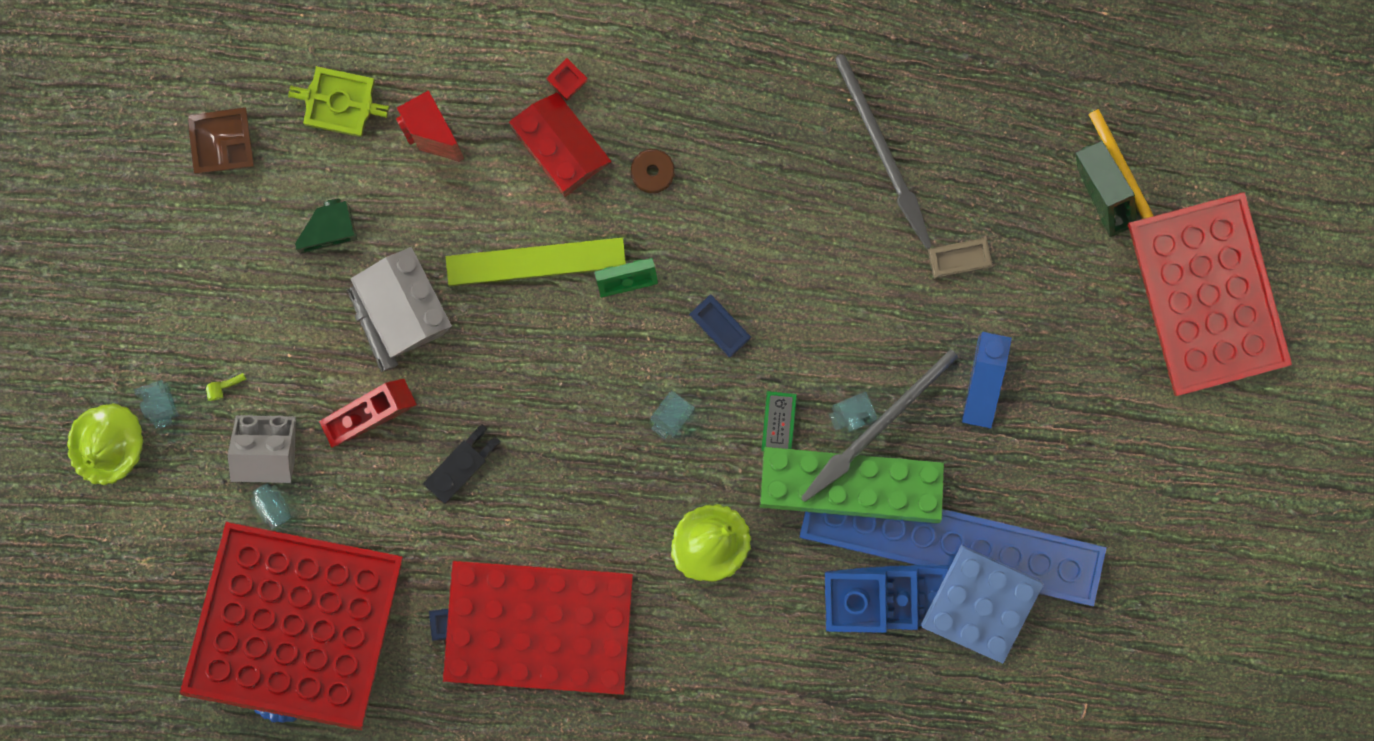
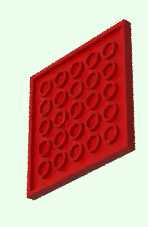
[180,522,403,731]

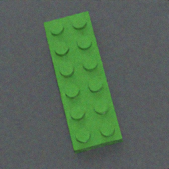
[760,447,944,523]

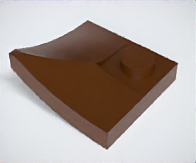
[188,107,254,174]

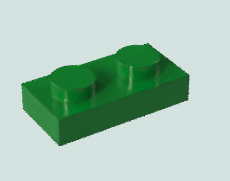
[595,258,658,298]

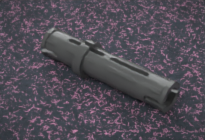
[346,286,398,373]

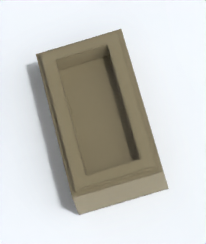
[928,237,993,279]

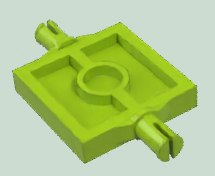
[288,66,390,138]

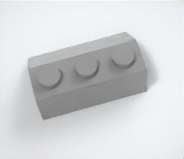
[351,247,452,358]

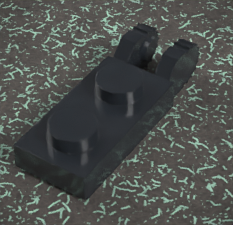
[423,424,501,504]

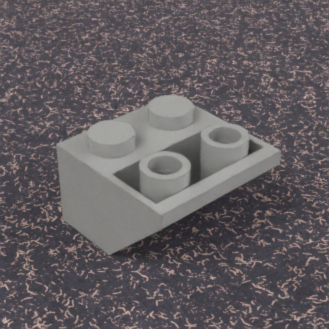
[228,415,296,483]

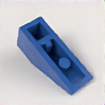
[962,332,1012,429]

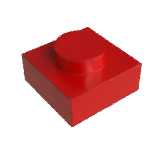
[546,58,588,101]

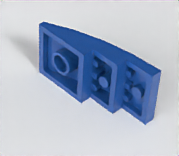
[825,565,949,633]

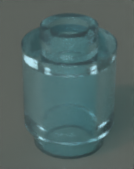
[250,483,292,530]

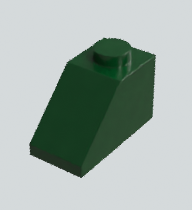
[295,199,358,254]

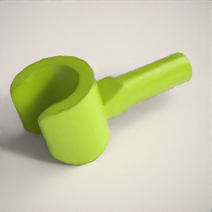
[206,373,246,401]

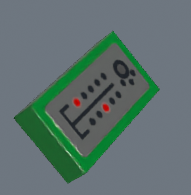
[761,391,797,452]

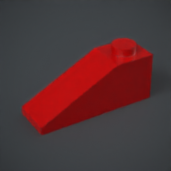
[319,378,417,448]

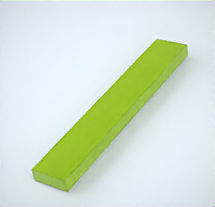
[445,237,626,287]

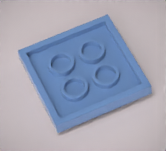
[921,545,1044,664]

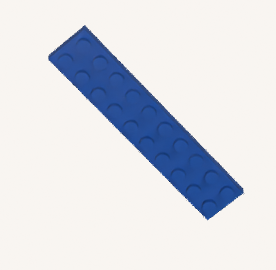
[799,509,1107,607]

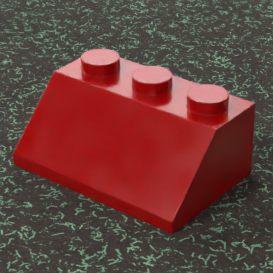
[395,90,464,162]
[509,92,611,197]

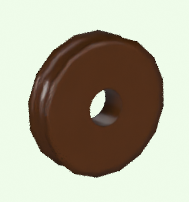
[631,149,675,193]

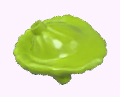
[67,403,143,485]
[671,504,751,582]

